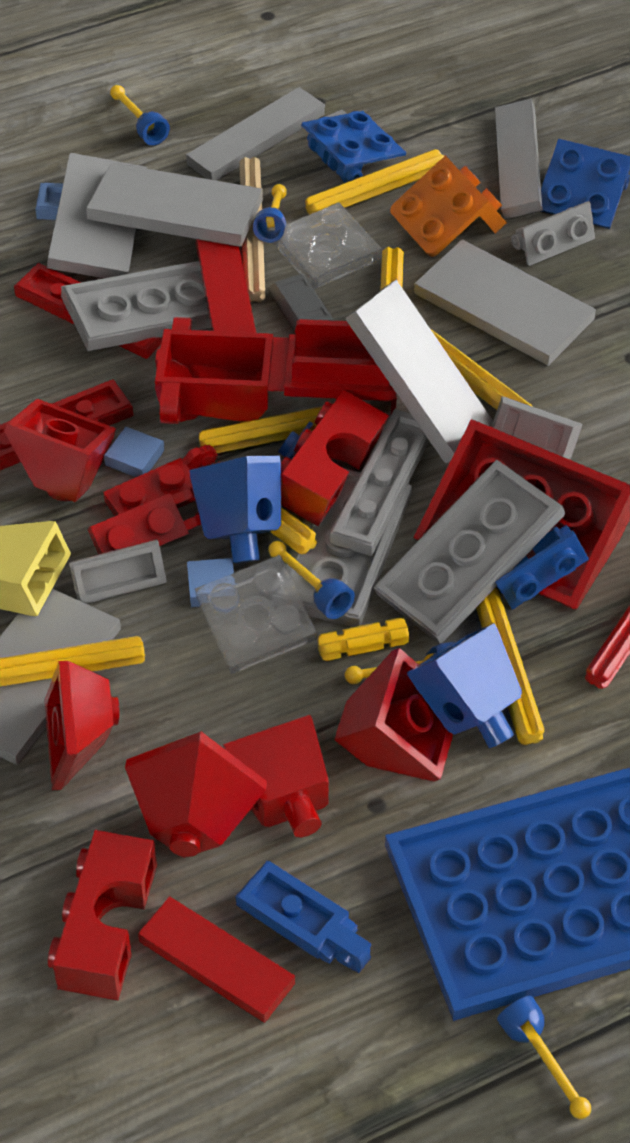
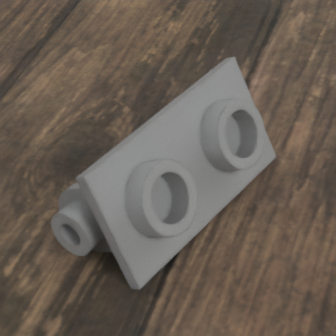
[511,201,595,266]

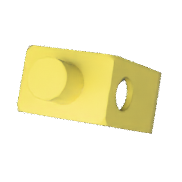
[0,521,71,616]

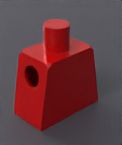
[223,715,329,838]

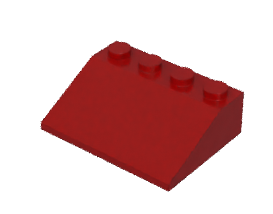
[413,419,630,610]

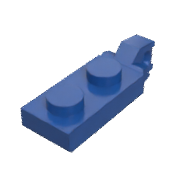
[235,861,372,973]

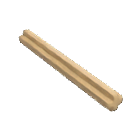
[239,157,265,303]

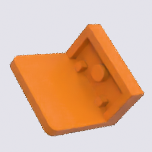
[390,155,507,257]

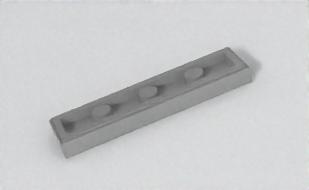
[186,87,325,181]
[495,98,543,219]
[330,409,429,556]

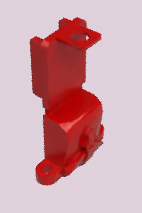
[155,317,397,424]

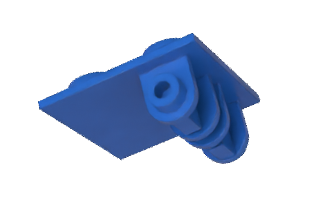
[301,111,406,183]
[541,138,630,229]

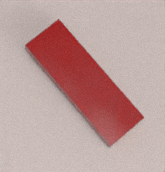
[138,896,295,1023]

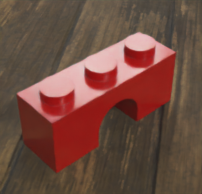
[281,390,389,527]
[48,830,157,1001]

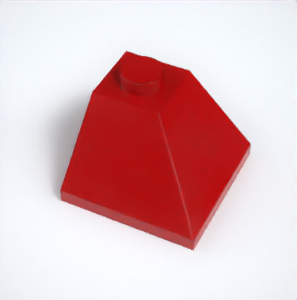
[4,399,116,502]
[334,648,453,782]
[44,661,120,790]
[125,732,268,858]

